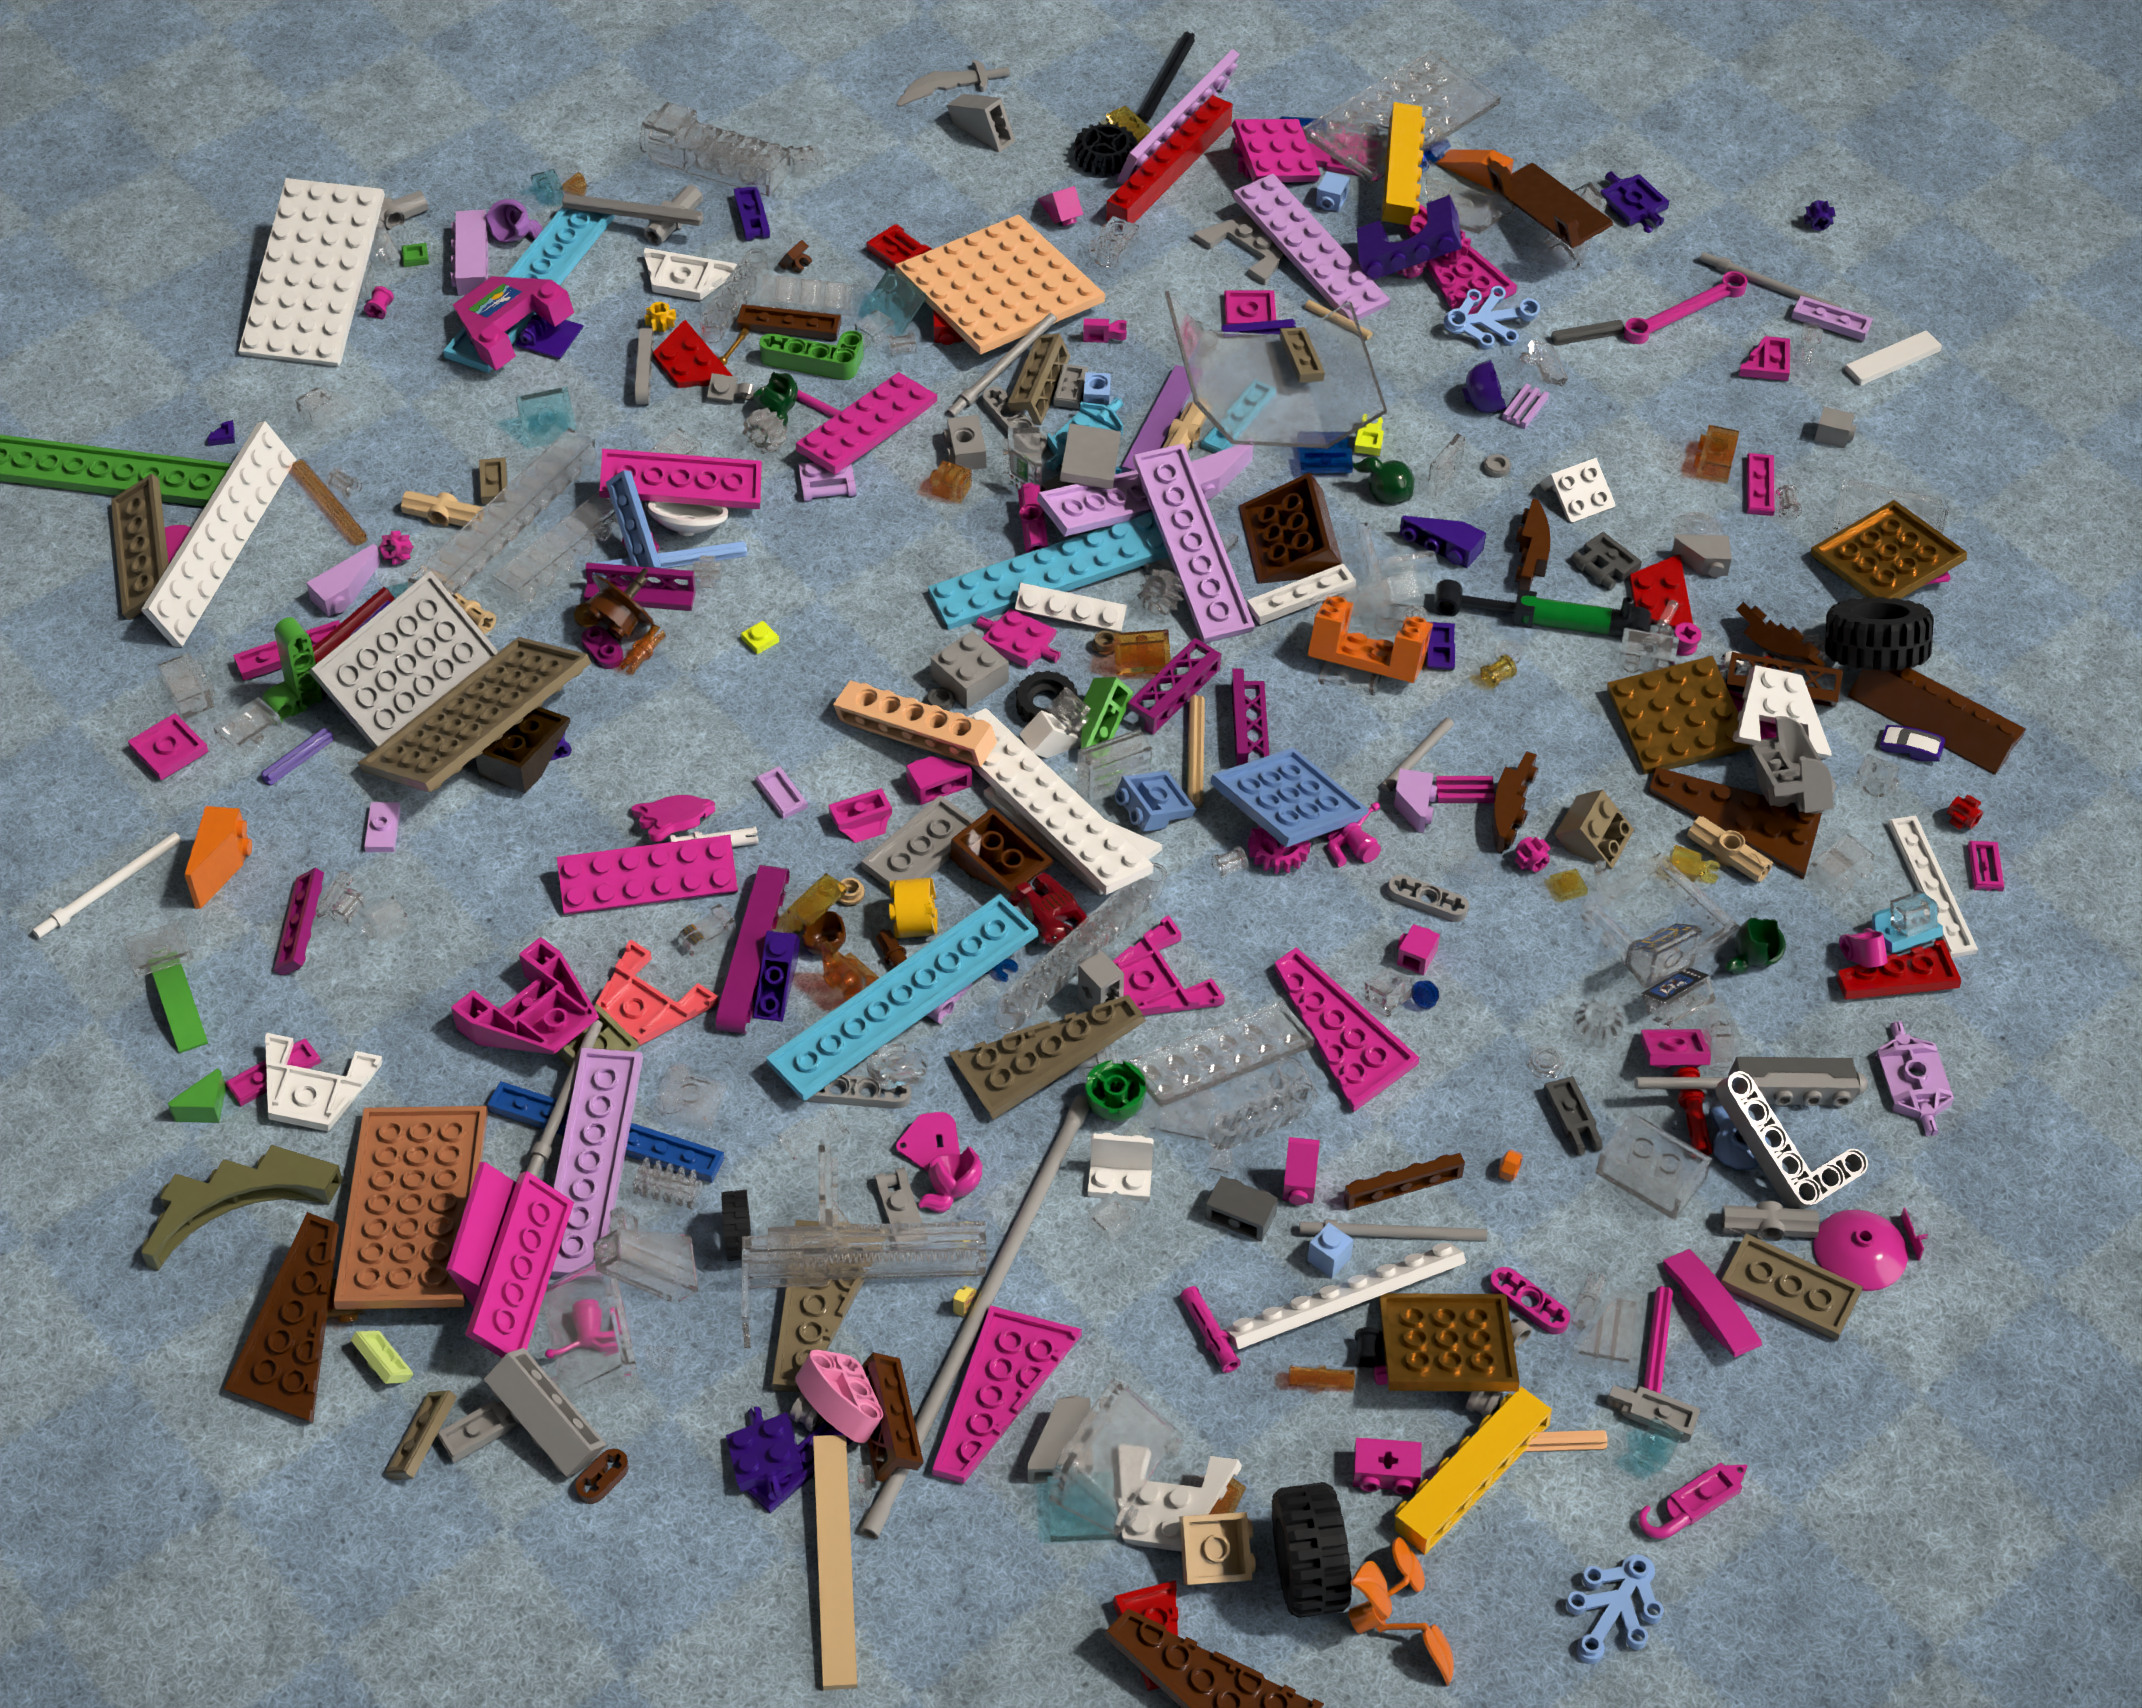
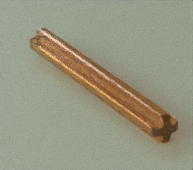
[292,459,368,546]

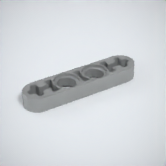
[635,328,654,405]
[983,387,1047,457]
[795,1075,911,1109]

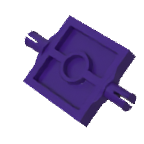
[1599,171,1669,227]
[726,1407,803,1500]

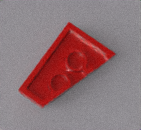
[1112,1580,1179,1691]

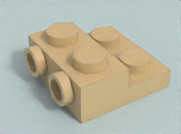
[1179,1512,1256,1585]

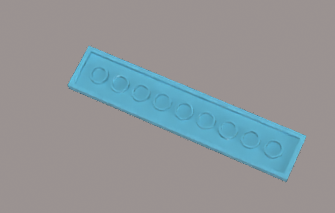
[443,206,615,373]
[928,511,1169,630]
[766,894,1038,1101]

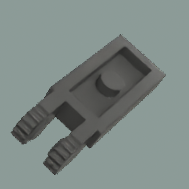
[1543,1076,1603,1156]

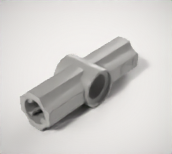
[644,184,703,245]
[376,190,429,230]
[1721,1201,1819,1241]

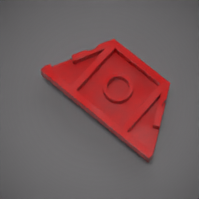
[653,320,733,388]
[1629,555,1693,630]

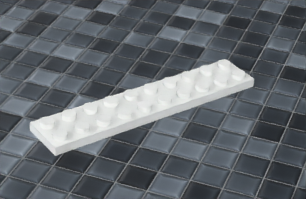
[141,421,296,647]
[967,708,1153,895]

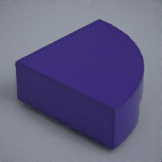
[208,420,235,446]

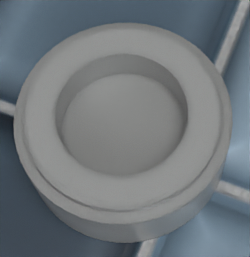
[1484,454,1511,478]

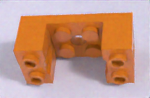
[1307,596,1433,683]

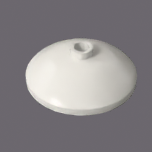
[648,501,728,536]

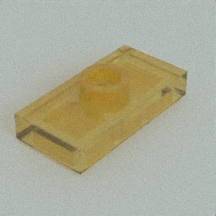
[1106,105,1152,144]

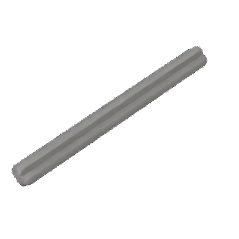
[562,194,704,226]

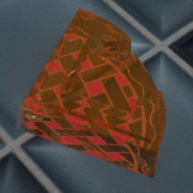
[562,172,587,196]

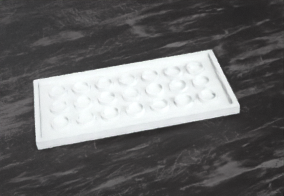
[238,178,385,367]

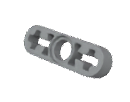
[1388,875,1469,922]

